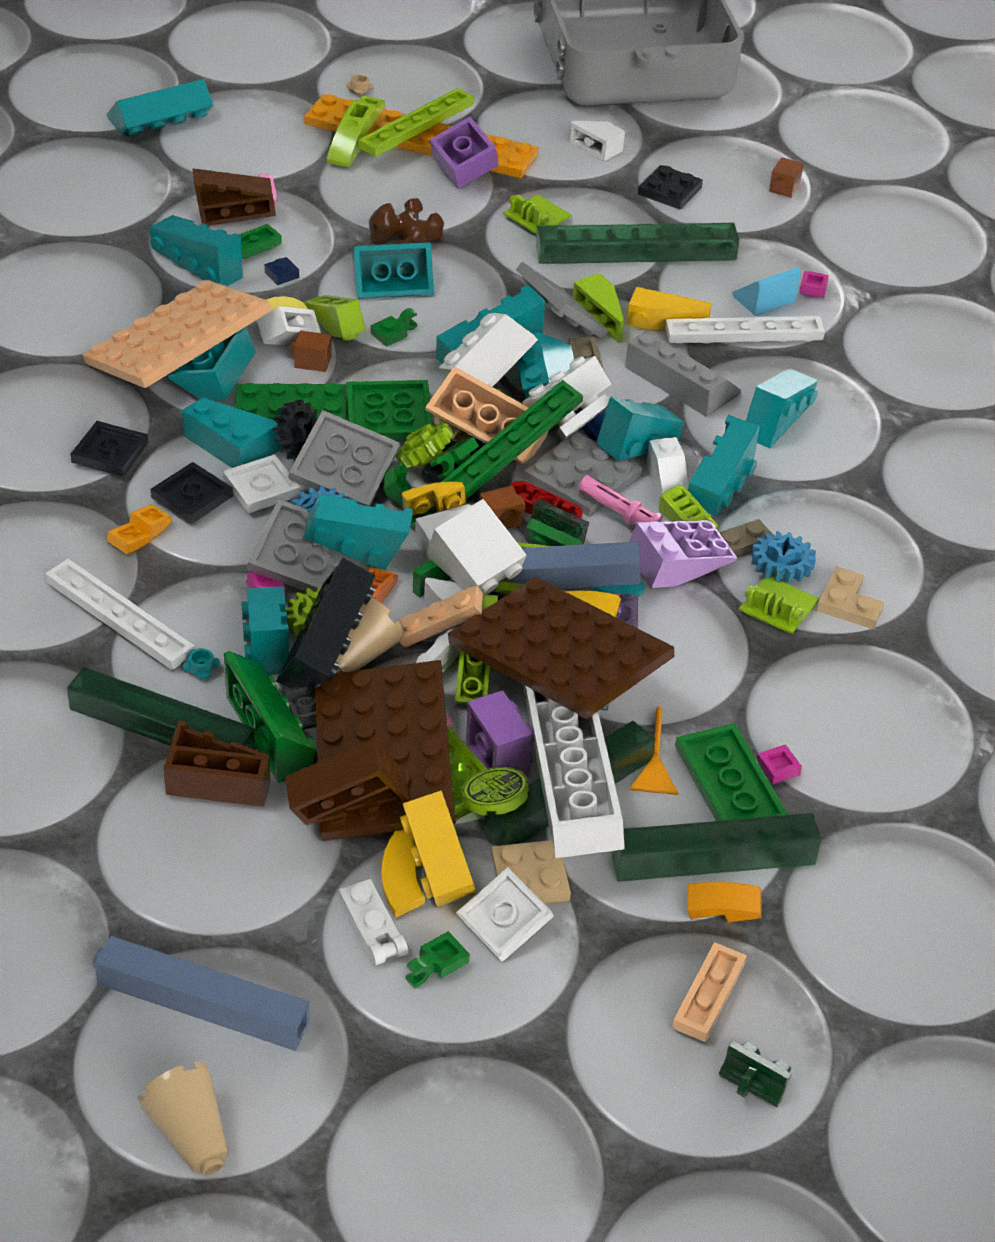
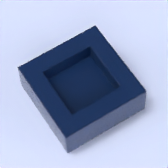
[264,257,300,285]

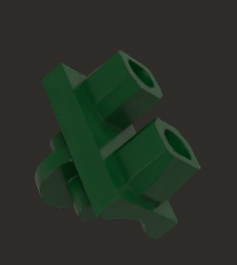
[719,1041,792,1107]

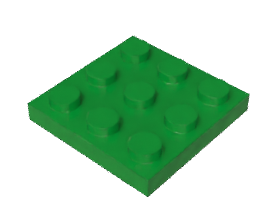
[346,380,433,441]

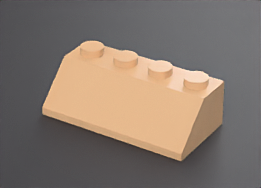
[425,366,548,464]

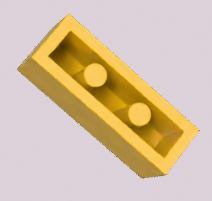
[400,790,476,907]

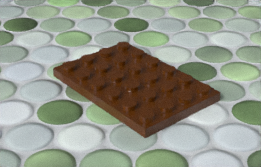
[448,577,675,719]
[315,660,456,841]

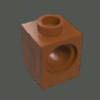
[479,486,526,529]

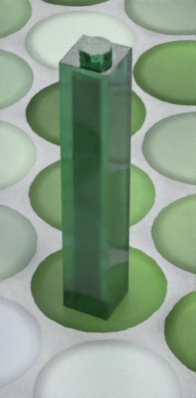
[67,667,258,750]
[483,720,655,846]

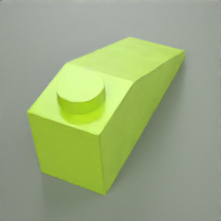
[573,273,624,343]
[303,295,366,341]

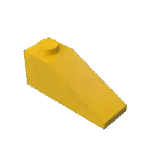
[627,287,712,331]

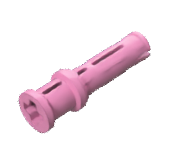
[578,474,663,525]

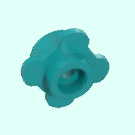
[183,648,221,679]

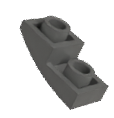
[277,676,316,728]

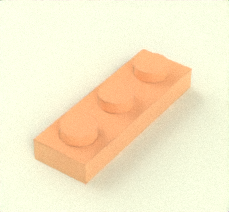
[399,585,483,648]
[672,942,747,1042]

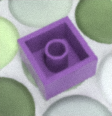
[430,117,499,189]
[466,690,534,779]

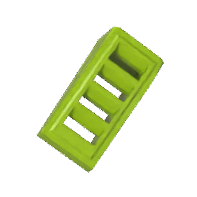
[658,484,719,530]

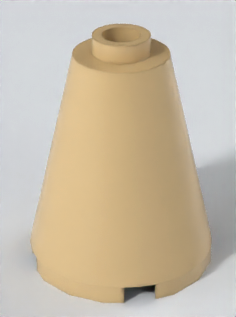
[336,597,404,673]
[138,1061,228,1176]

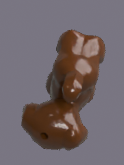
[369,198,444,245]

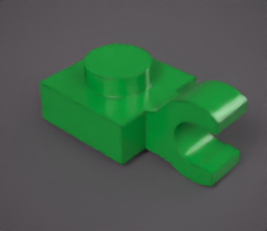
[370,308,418,347]
[430,437,479,479]
[384,461,411,507]
[405,931,470,988]

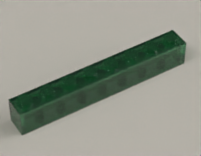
[536,222,740,264]

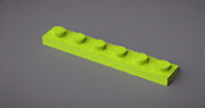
[359,88,474,157]

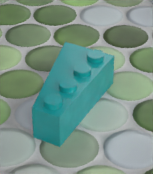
[150,215,243,287]
[436,284,545,364]

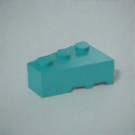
[596,396,685,461]

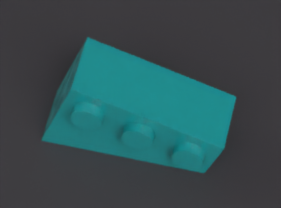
[746,369,818,449]
[182,398,282,468]
[688,415,760,517]
[303,494,413,570]
[241,586,289,675]

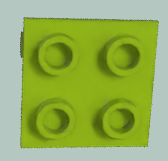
[503,194,572,235]
[739,577,820,634]

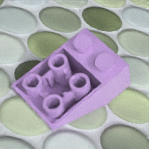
[629,520,737,588]

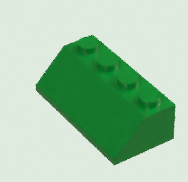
[224,651,317,783]

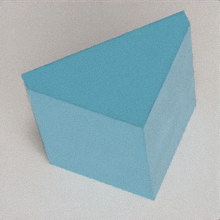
[732,267,801,316]

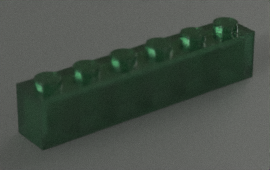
[612,813,821,882]

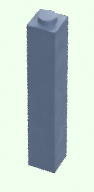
[454,541,641,592]
[93,936,310,1051]

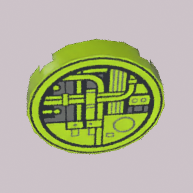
[462,767,529,815]

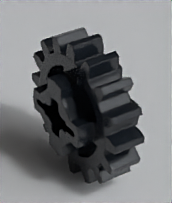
[273,400,318,462]

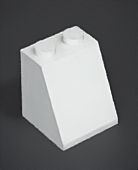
[426,499,527,595]

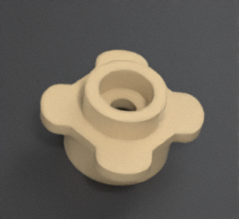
[346,74,374,95]

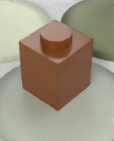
[769,157,804,198]
[290,331,332,372]

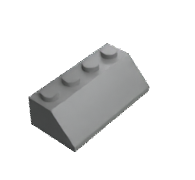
[625,331,741,417]

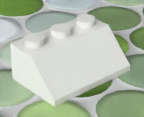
[439,313,537,387]

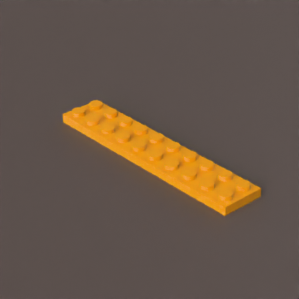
[304,94,539,179]

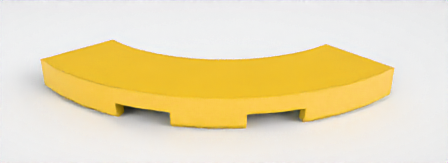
[381,830,425,918]

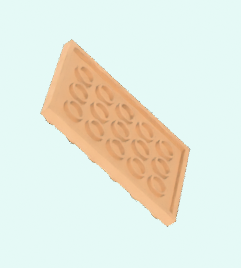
[82,280,272,388]

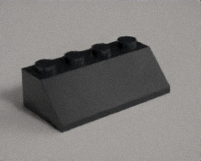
[276,557,376,688]

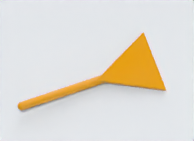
[629,706,678,795]

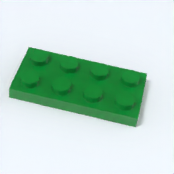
[235,383,346,420]
[675,723,789,840]

